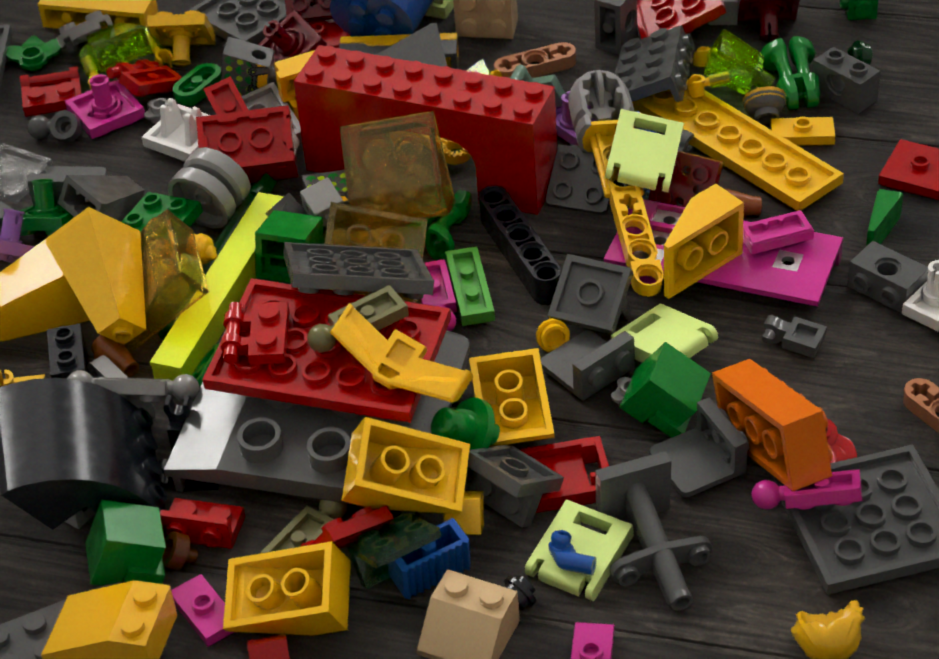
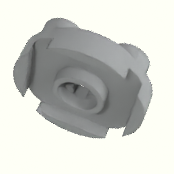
[56,10,114,49]

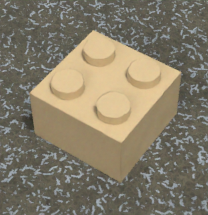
[453,0,518,39]

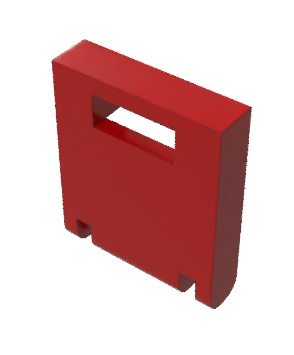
[520,436,609,513]

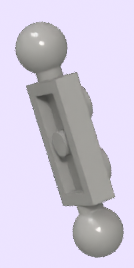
[67,370,199,402]

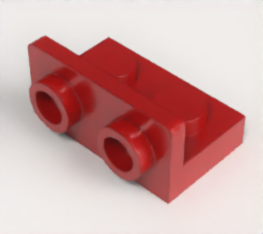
[160,498,245,549]

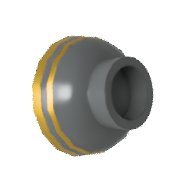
[742,86,786,125]

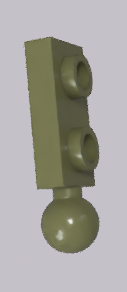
[307,285,409,353]
[260,499,348,553]

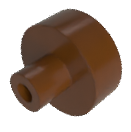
[162,531,198,571]

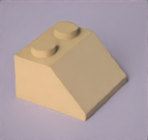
[417,569,520,659]

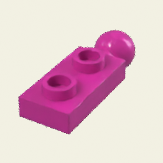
[420,259,457,331]
[751,469,862,510]

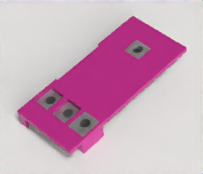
[604,199,843,307]

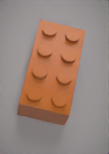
[712,359,833,491]

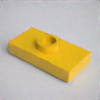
[770,116,835,146]

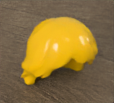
[790,600,865,659]

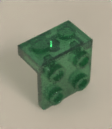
[347,514,442,589]

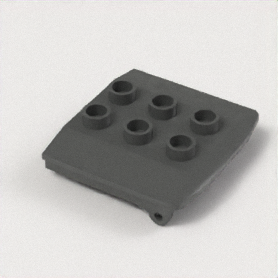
[164,330,470,527]

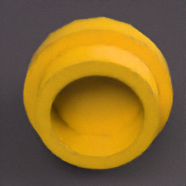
[183,233,217,266]
[536,318,570,352]

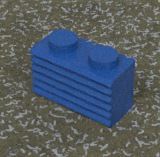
[386,518,471,599]

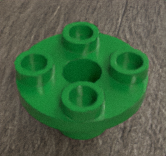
[431,397,500,471]

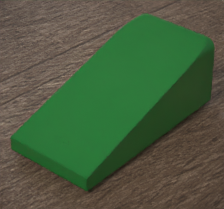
[866,189,903,246]

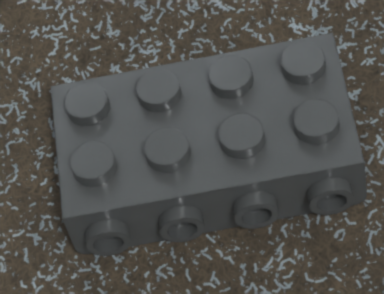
[615,25,695,103]

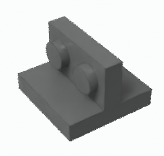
[547,254,633,335]
[467,444,565,527]

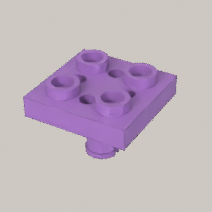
[0,208,35,263]

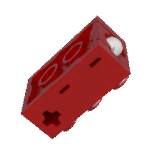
[196,105,299,183]

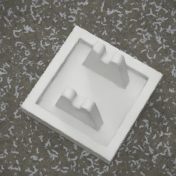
[142,98,209,161]

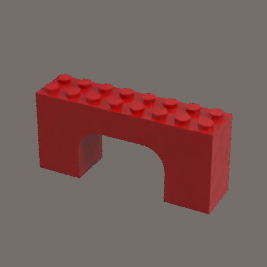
[293,45,557,215]

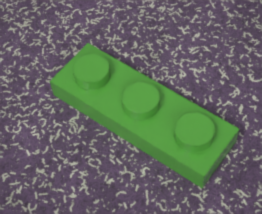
[445,246,495,326]

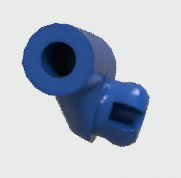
[548,530,596,575]

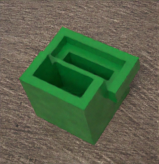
[255,210,324,283]
[619,342,711,438]
[85,500,166,586]

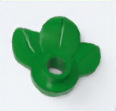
[6,35,62,71]

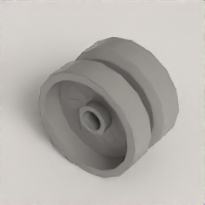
[168,147,251,228]

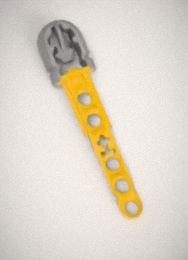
[568,70,664,297]

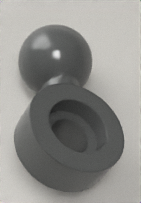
[27,110,82,143]

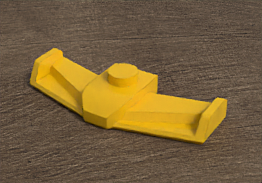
[330,303,473,403]

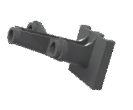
[595,451,712,611]

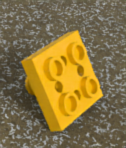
[147,10,215,66]

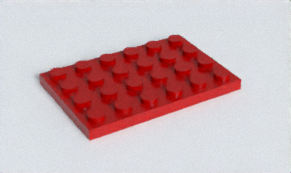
[202,278,451,423]

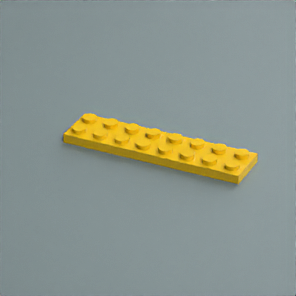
[632,80,844,211]

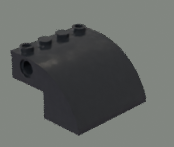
[0,378,167,530]

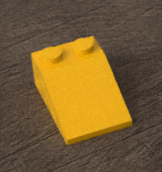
[664,184,744,299]
[469,348,555,447]
[341,417,470,514]
[223,541,351,636]
[41,580,177,659]

